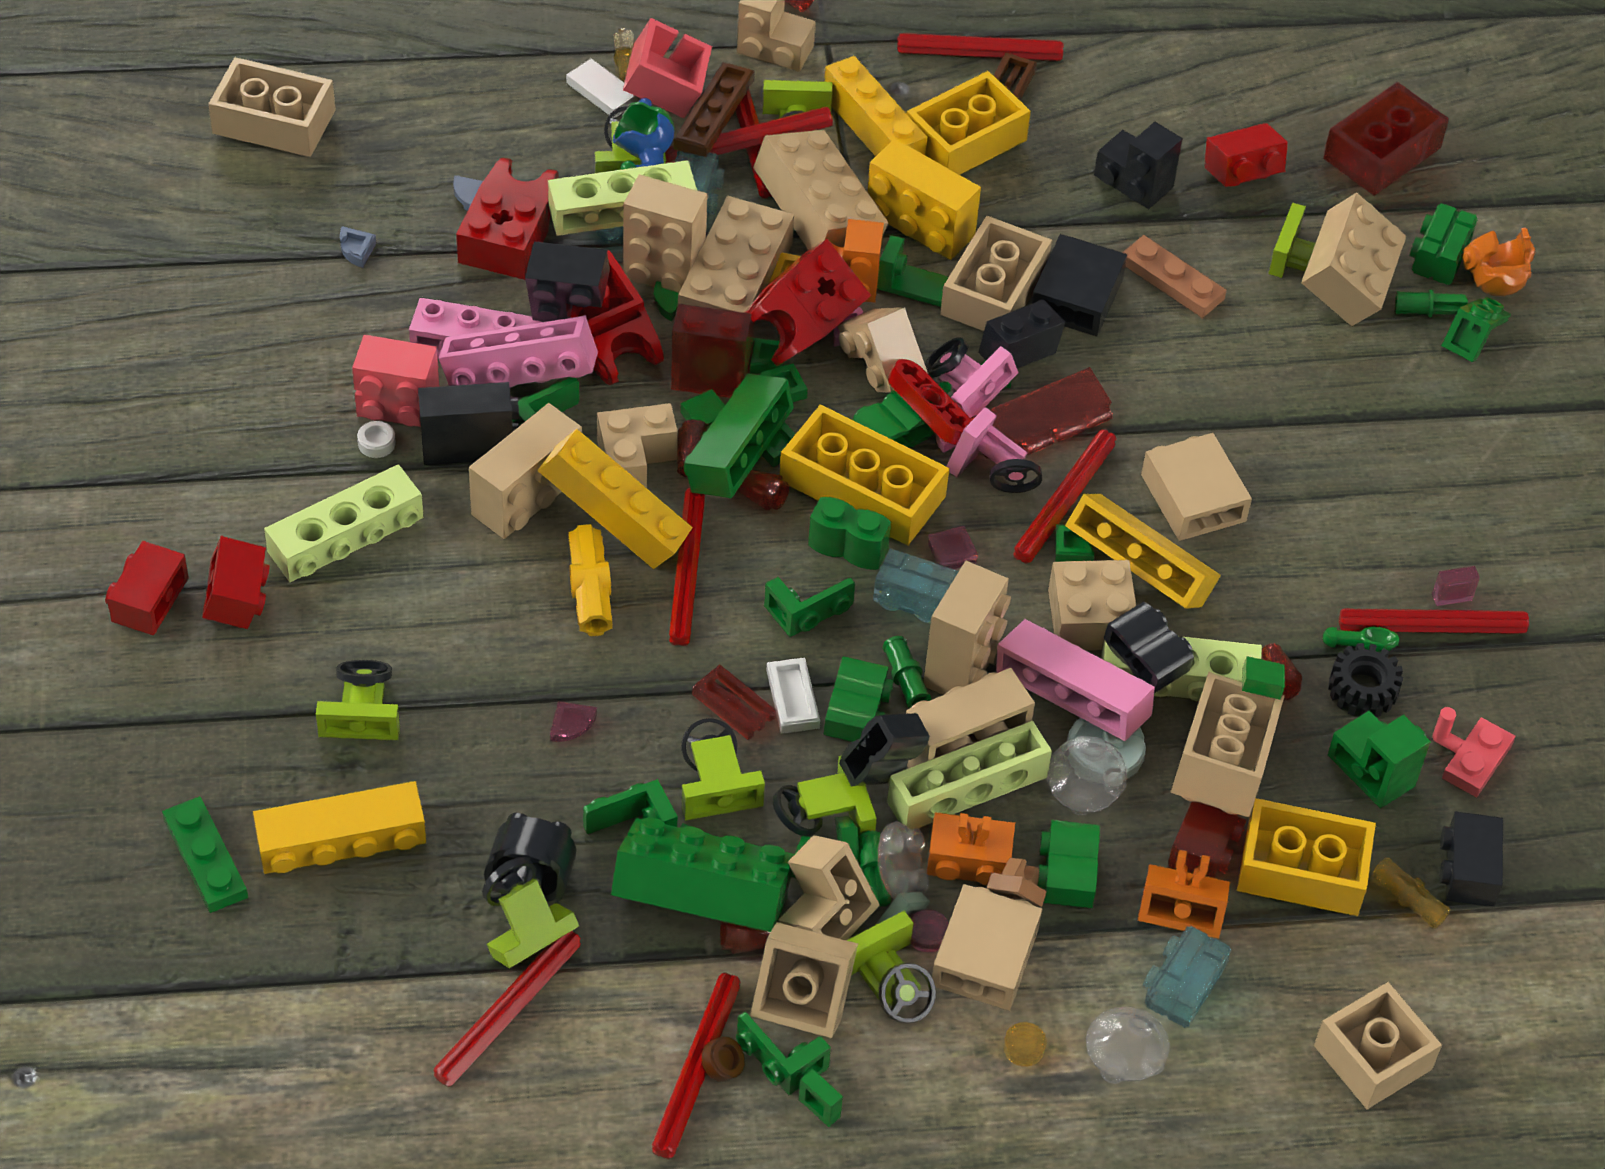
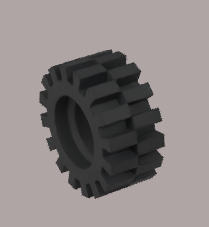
[1328,643,1403,717]

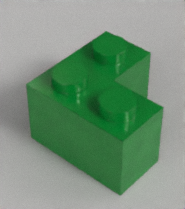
[1327,711,1431,809]

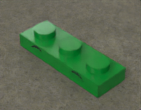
[162,796,248,913]

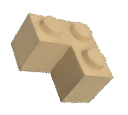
[737,0,816,72]
[838,308,928,392]
[597,403,678,488]
[778,835,880,940]

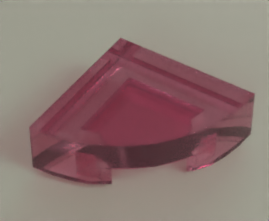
[550,701,597,742]

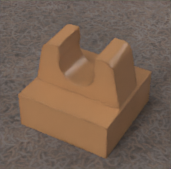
[987,858,1046,907]

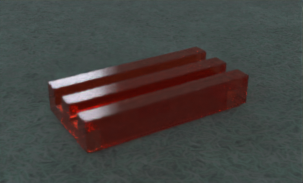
[692,665,776,741]

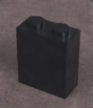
[1031,234,1128,337]
[418,382,519,465]

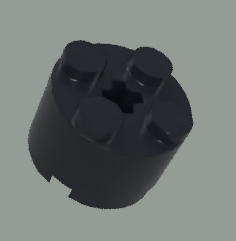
[484,813,577,904]

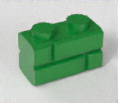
[1409,203,1478,285]

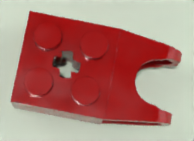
[456,157,559,280]
[740,239,872,366]
[570,250,664,385]

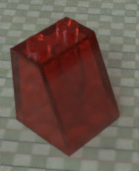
[671,304,755,398]

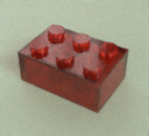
[1323,82,1449,196]

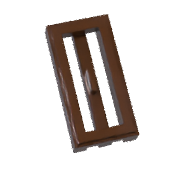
[993,53,1037,100]

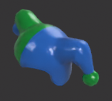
[612,98,675,170]

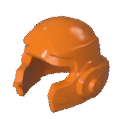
[1462,228,1535,296]

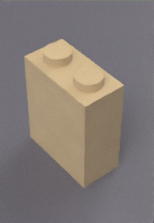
[1141,433,1252,541]
[932,884,1043,1011]

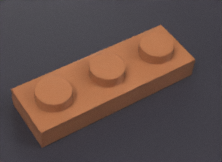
[1122,235,1226,318]

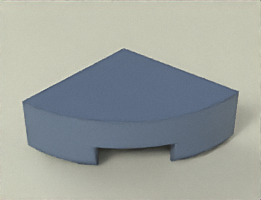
[453,176,483,211]
[340,226,376,268]

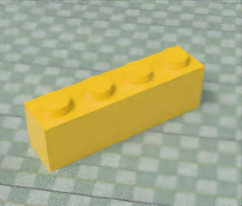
[824,56,927,157]
[538,428,693,569]
[1065,494,1221,609]
[253,781,426,874]

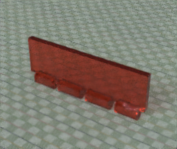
[970,367,1113,464]

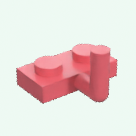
[1433,707,1516,798]

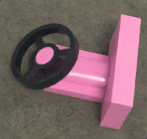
[925,337,1018,420]
[946,407,1042,493]

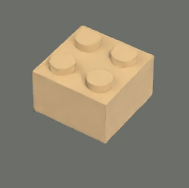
[1048,560,1136,651]
[750,922,858,1038]
[1314,982,1442,1109]

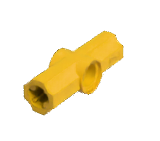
[568,524,613,636]

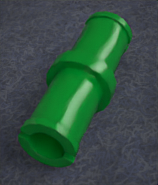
[883,635,931,708]

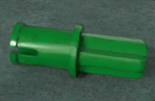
[1395,289,1468,318]
[858,831,891,908]

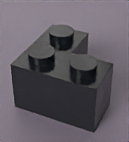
[1094,121,1183,209]
[525,241,610,322]

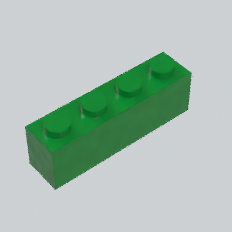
[684,374,794,498]

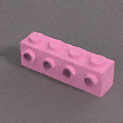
[409,298,542,359]
[439,316,598,388]
[996,619,1155,741]

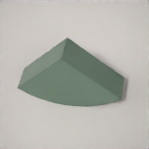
[876,892,930,924]

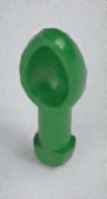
[1322,627,1400,653]

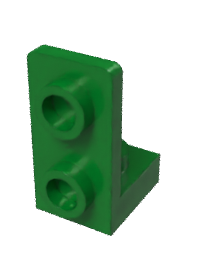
[877,235,949,307]
[1441,297,1511,362]
[512,377,579,426]
[764,577,855,637]
[583,779,678,834]
[736,1012,831,1095]

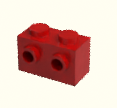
[1204,123,1288,187]
[202,536,270,629]
[105,541,189,636]

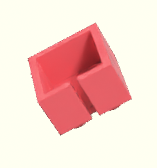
[623,18,712,118]
[352,335,439,427]

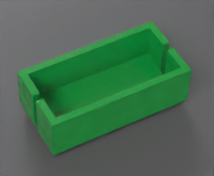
[611,818,795,932]

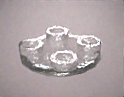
[1047,736,1127,815]
[878,821,929,900]
[1086,1007,1170,1083]

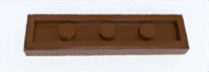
[673,62,755,158]

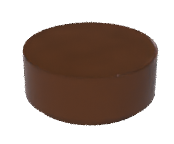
[702,1036,745,1082]

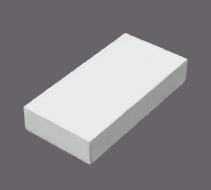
[566,59,638,118]
[766,658,820,734]

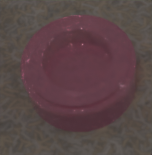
[910,909,949,952]

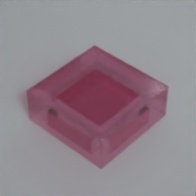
[928,526,978,572]
[1431,566,1480,606]

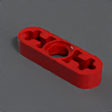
[888,359,972,445]

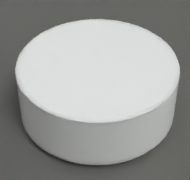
[357,421,396,458]

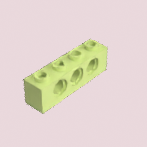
[548,161,697,236]
[264,464,423,582]
[1101,637,1262,701]
[887,721,1052,833]

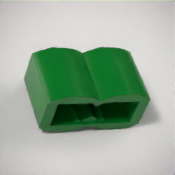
[852,390,935,448]
[808,497,891,570]
[823,656,894,742]
[1037,820,1100,908]

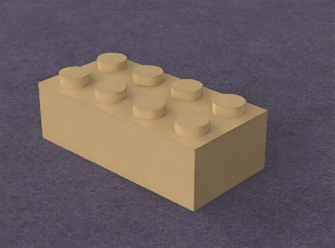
[753,130,888,250]
[678,195,794,343]
[1170,672,1285,818]

